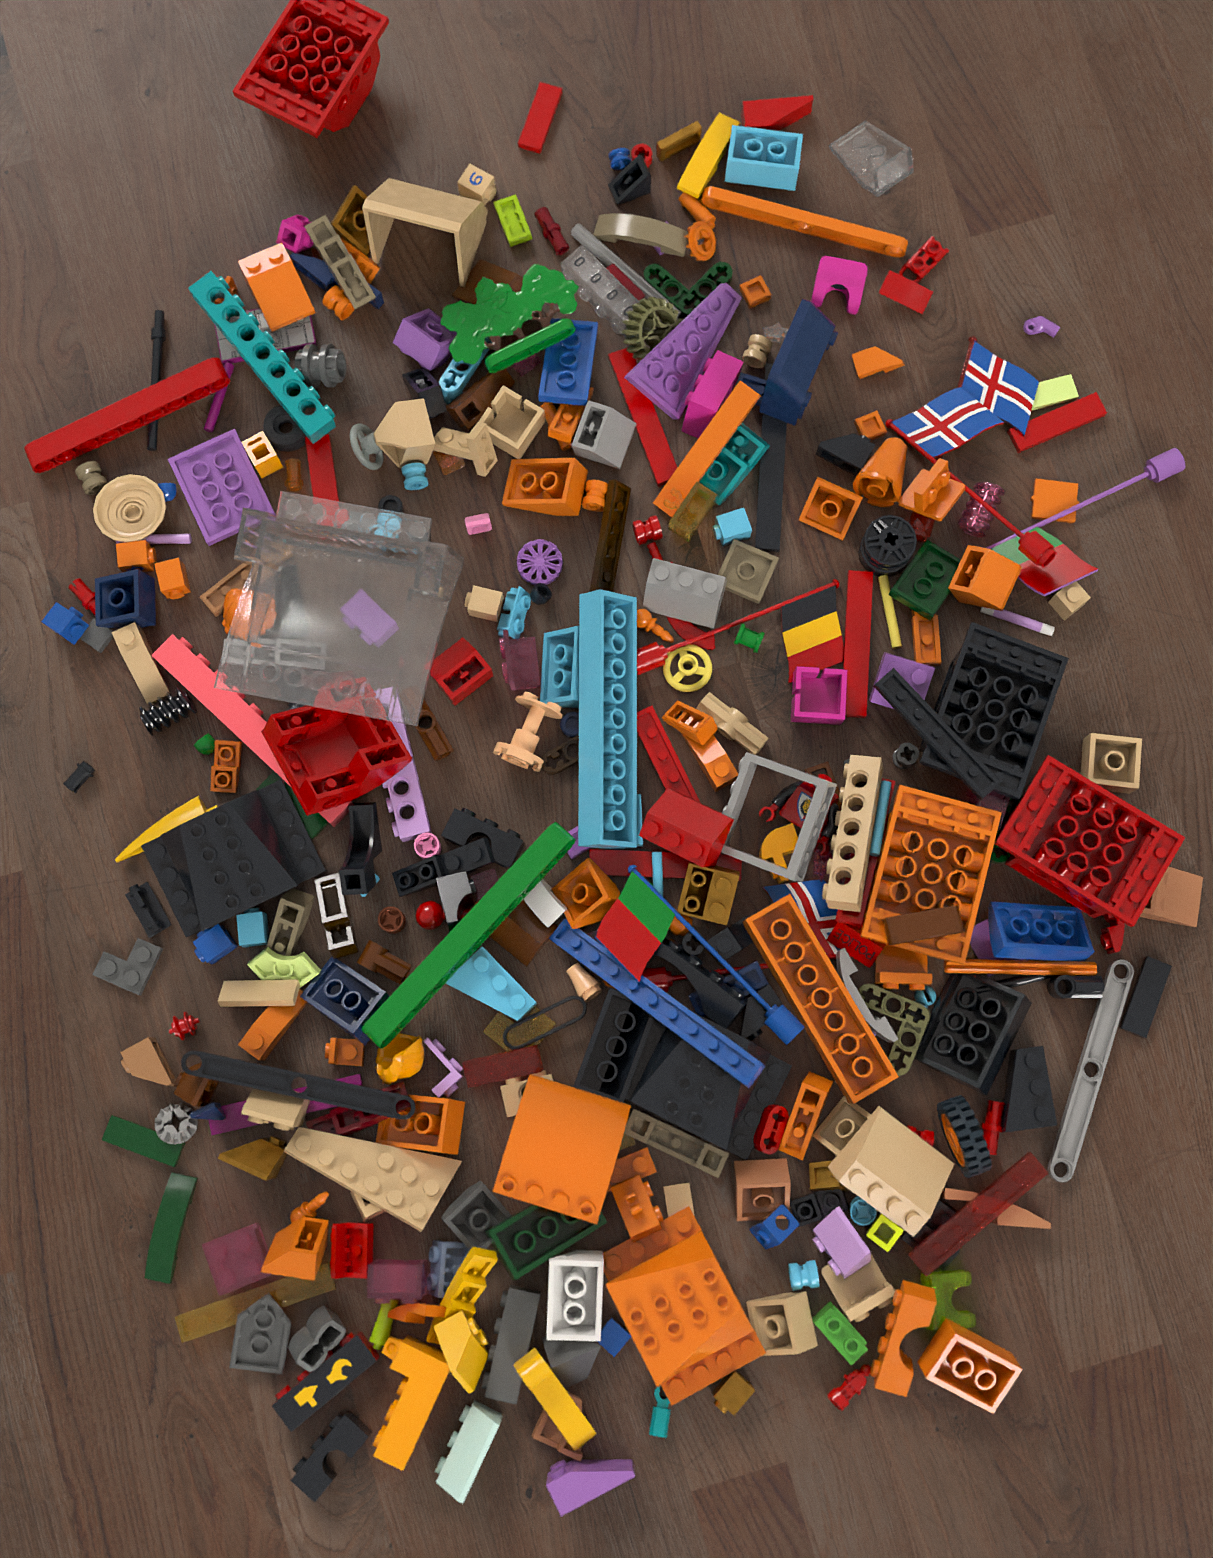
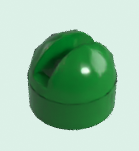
[193,733,215,755]

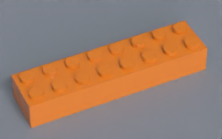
[742,894,899,1104]

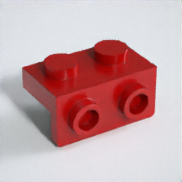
[330,1222,374,1279]

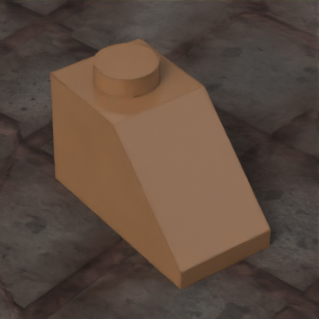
[120,1037,176,1086]

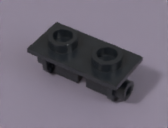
[125,882,172,938]

